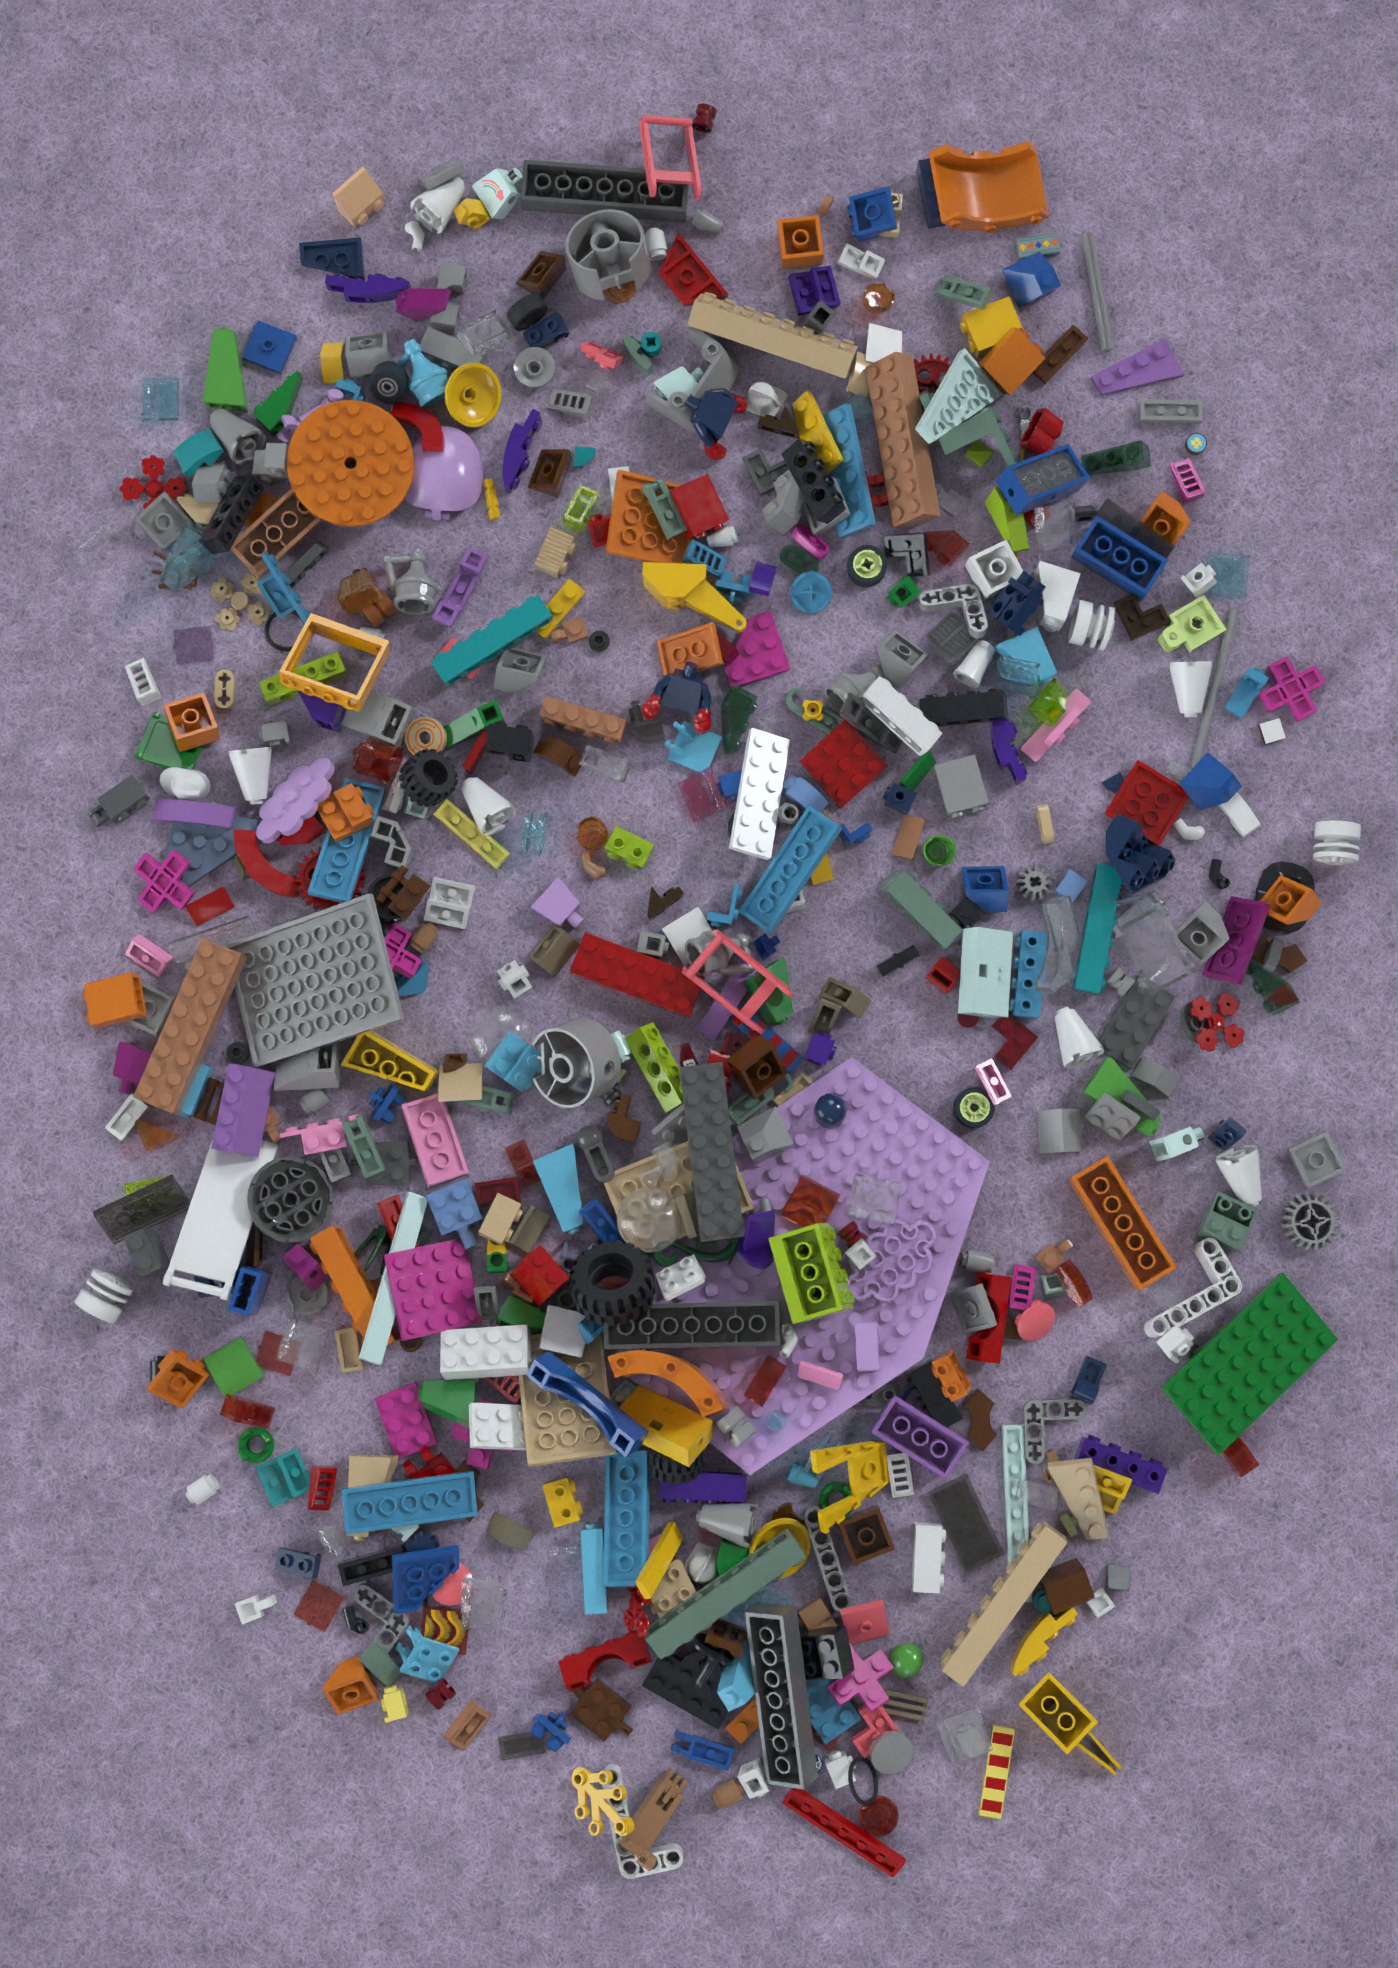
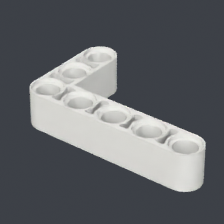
[1144,1238,1242,1338]
[602,1764,683,1879]

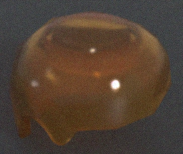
[603,280,636,304]
[862,283,895,314]
[576,816,609,851]

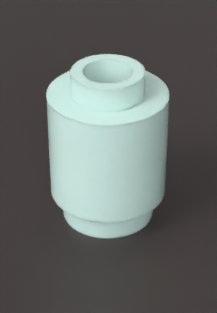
[611,1031,632,1063]

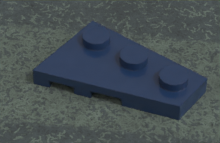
[299,237,365,280]

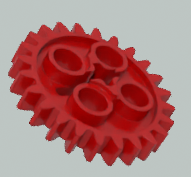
[913,353,953,414]
[295,846,365,911]

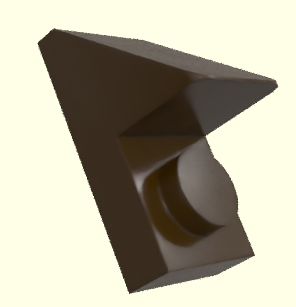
[758,405,799,439]
[647,886,684,921]

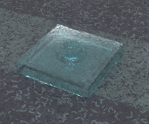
[1204,551,1250,598]

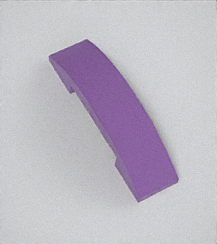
[432,546,488,628]
[153,799,235,829]
[697,960,758,1041]

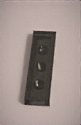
[1096,498,1175,559]

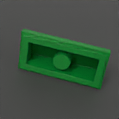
[899,750,936,791]

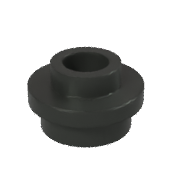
[589,631,610,652]
[227,1042,249,1063]

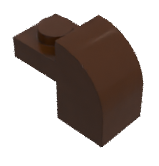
[533,734,586,777]
[607,1094,641,1143]

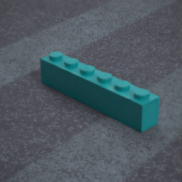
[431,595,553,688]
[1072,863,1124,995]

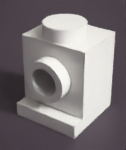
[1180,563,1217,598]
[1156,1325,1194,1364]
[737,1758,771,1799]

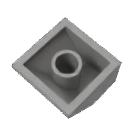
[878,630,928,688]
[494,647,547,693]
[1170,901,1229,965]
[737,1107,795,1164]

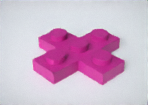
[1259,656,1326,722]
[133,849,196,913]
[384,922,422,979]
[451,1399,515,1469]
[827,1644,894,1713]

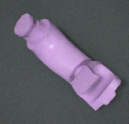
[277,389,343,445]

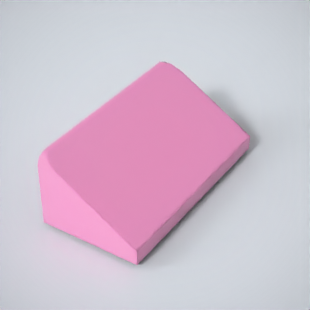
[125,934,174,978]
[975,1059,1012,1105]
[798,1361,844,1390]

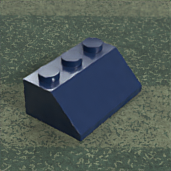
[916,158,946,229]

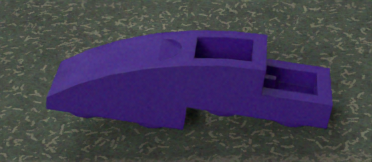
[325,273,411,303]
[503,409,543,494]
[990,719,1027,785]

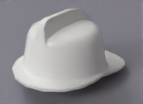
[747,382,788,417]
[160,767,211,801]
[684,1542,719,1586]

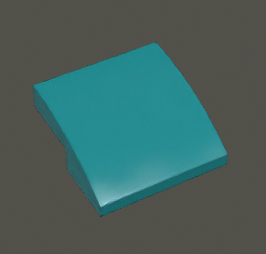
[173,428,224,477]
[255,1448,310,1507]

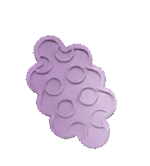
[256,757,335,843]
[846,1219,937,1302]

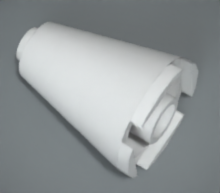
[410,176,465,234]
[1169,661,1212,717]
[228,747,272,805]
[461,777,516,836]
[1055,1007,1105,1069]
[1216,1145,1262,1207]

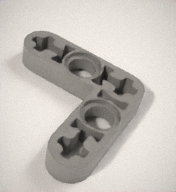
[919,584,988,638]
[1023,1399,1087,1464]
[354,1584,410,1653]

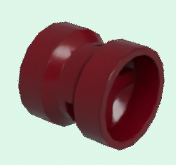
[692,103,717,133]
[837,1220,867,1248]
[425,1678,456,1710]

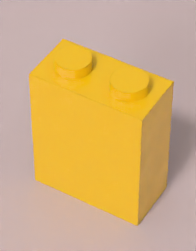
[960,296,1023,358]

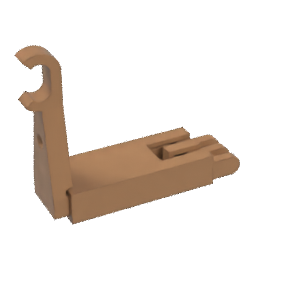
[619,1767,688,1871]

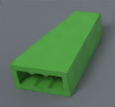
[203,328,249,412]
[1082,1056,1161,1136]

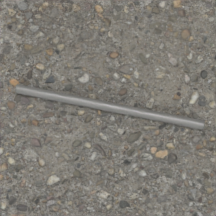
[1190,609,1238,769]

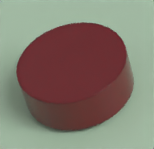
[957,1014,979,1028]

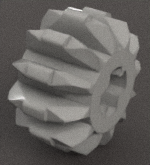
[1016,865,1053,901]

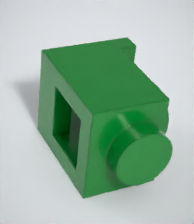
[886,574,921,608]

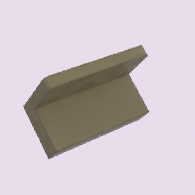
[528,924,580,977]
[676,1191,700,1239]
[509,1205,551,1253]

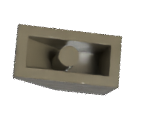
[819,977,872,1019]

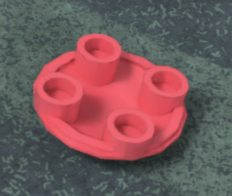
[1015,1300,1055,1341]
[432,1563,473,1606]

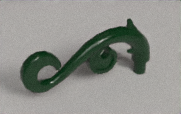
[653,1236,740,1267]

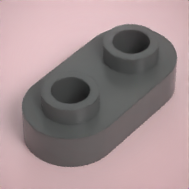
[859,1383,900,1406]

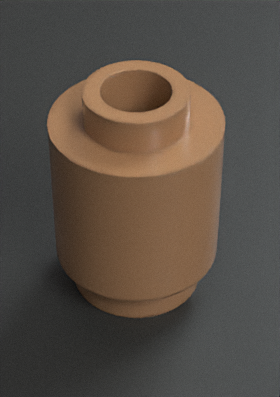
[408,922,439,954]
[712,1778,746,1809]

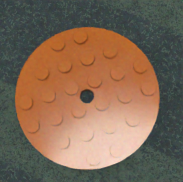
[287,400,415,527]

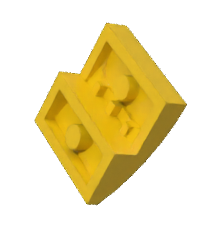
[1093,1465,1132,1514]

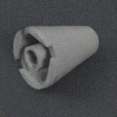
[210,409,266,465]
[696,1503,758,1548]

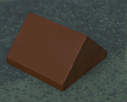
[516,251,566,299]
[528,449,572,498]
[1040,1558,1095,1614]

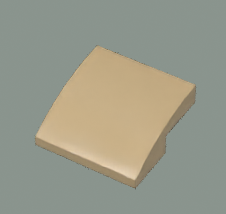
[438,1063,483,1102]

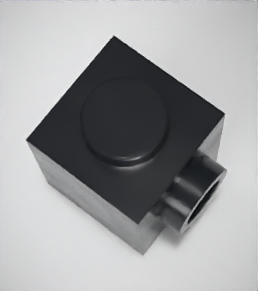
[949,896,981,929]

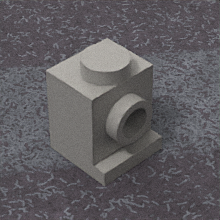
[259,721,293,748]
[637,931,669,958]

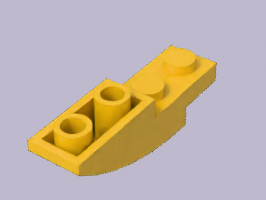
[1010,1607,1078,1676]

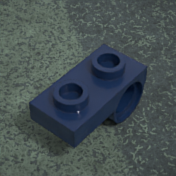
[523,312,569,348]
[1208,1117,1247,1151]
[1069,1356,1107,1405]
[274,1547,322,1579]

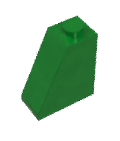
[743,958,793,1026]
[418,1380,477,1428]

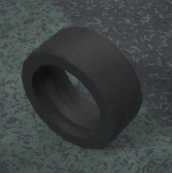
[507,293,548,331]

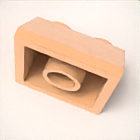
[332,167,385,228]

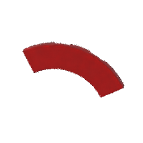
[391,402,445,452]
[233,829,297,898]

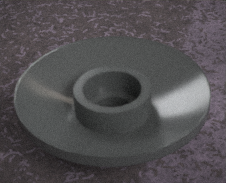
[1179,1001,1209,1043]

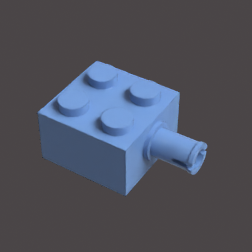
[426,1179,484,1250]

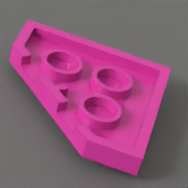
[724,610,791,689]

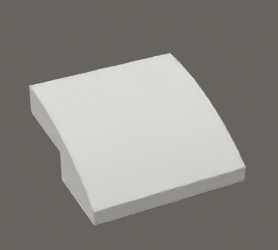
[424,877,476,929]
[662,907,713,966]

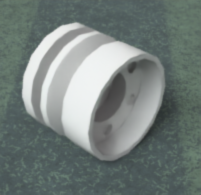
[1068,600,1115,651]
[1313,820,1361,865]
[74,1269,134,1324]

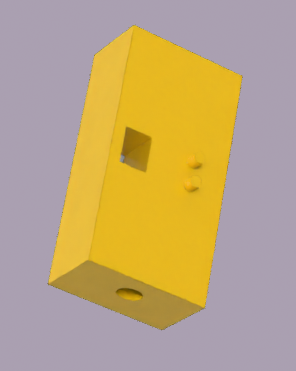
[619,1385,713,1467]

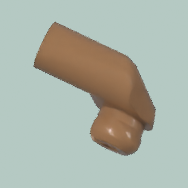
[581,852,606,879]
[1044,1449,1059,1483]

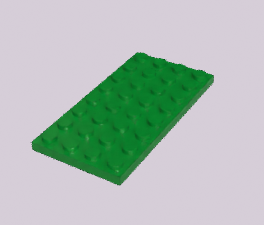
[1160,1273,1338,1455]

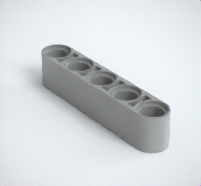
[804,1505,852,1612]

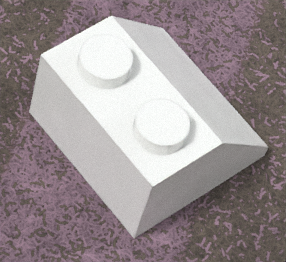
[965,540,1023,601]

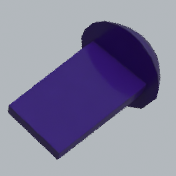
[737,1210,775,1269]

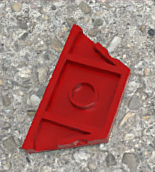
[658,234,728,307]

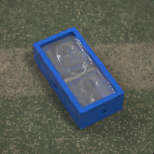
[995,444,1090,515]

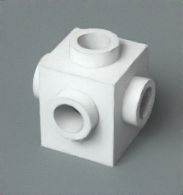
[497,960,532,998]

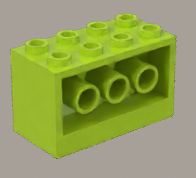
[768,1223,854,1324]

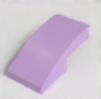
[855,1322,880,1371]

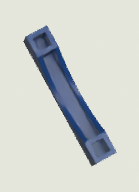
[526,1351,649,1457]

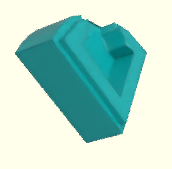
[574,446,596,468]

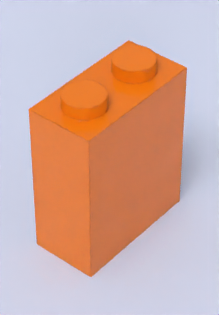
[978,327,1045,395]
[83,972,147,1028]

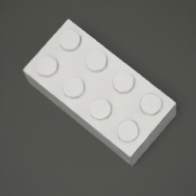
[440,1325,531,1380]

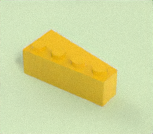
[341,1030,439,1091]

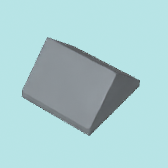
[1037,1109,1082,1154]

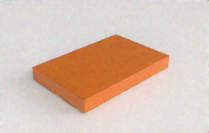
[657,622,723,676]

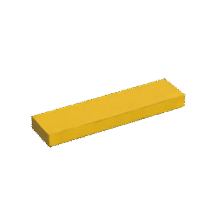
[635,1521,684,1599]

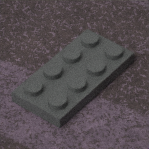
[1099,974,1176,1069]

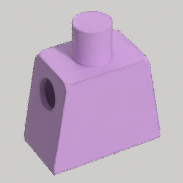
[531,877,584,929]

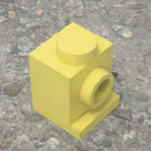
[381,1685,409,1723]

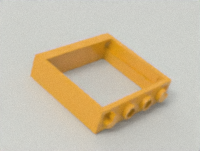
[279,613,390,712]

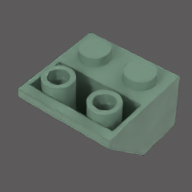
[1196,1191,1257,1253]

